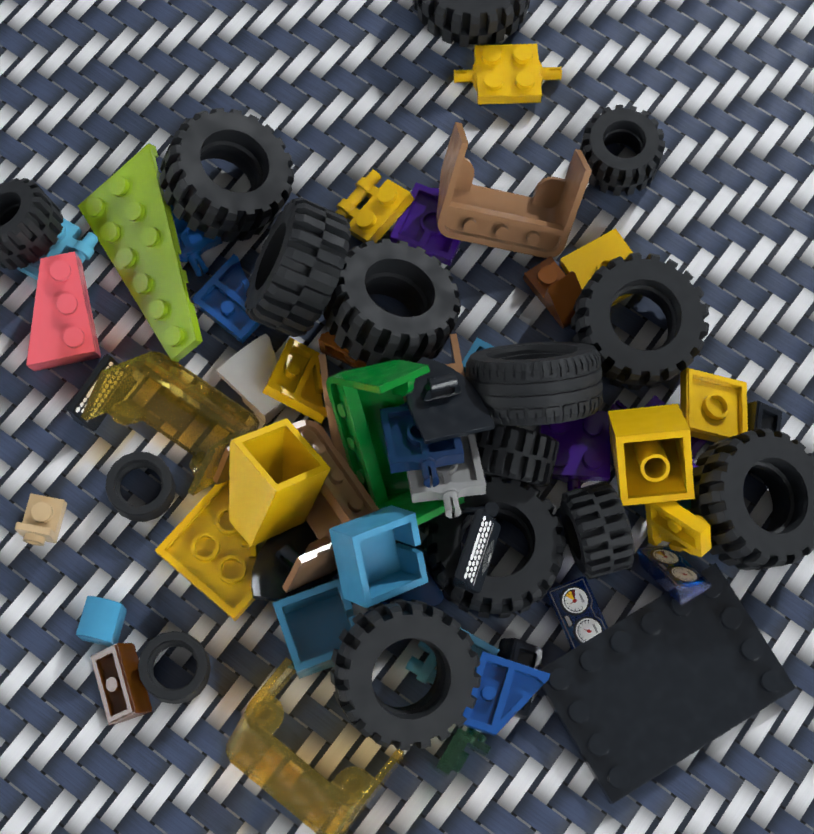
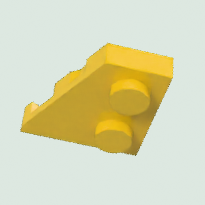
[262,337,327,423]
[645,501,711,557]

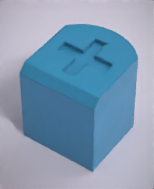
[76,596,127,647]

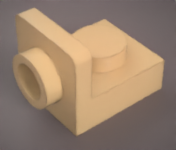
[15,493,67,546]

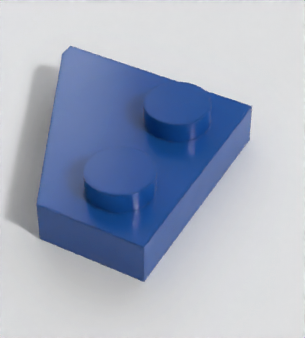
[191,254,261,344]
[462,651,550,736]

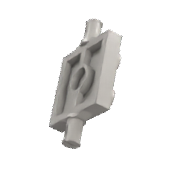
[407,434,486,518]

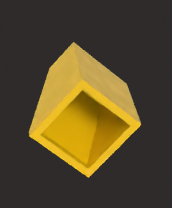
[229,418,331,547]

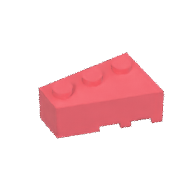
[26,251,101,371]

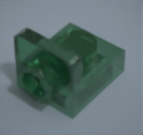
[435,727,491,778]

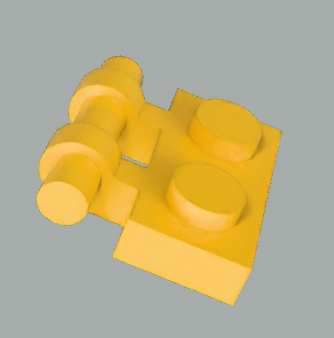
[335,169,415,243]

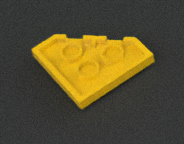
[155,481,257,621]

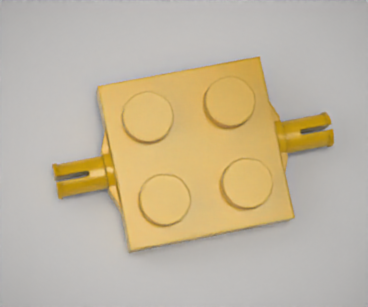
[454,44,562,105]

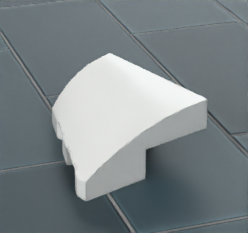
[217,333,287,424]

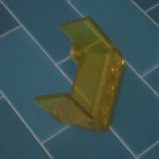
[81,351,260,496]
[226,657,404,834]

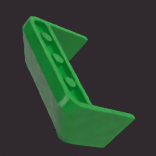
[326,360,465,525]

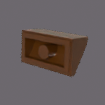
[90,643,152,726]

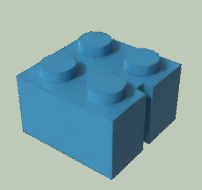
[329,505,428,608]
[272,579,356,679]

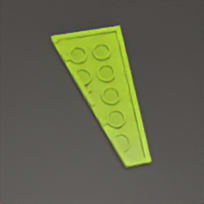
[78,143,203,362]

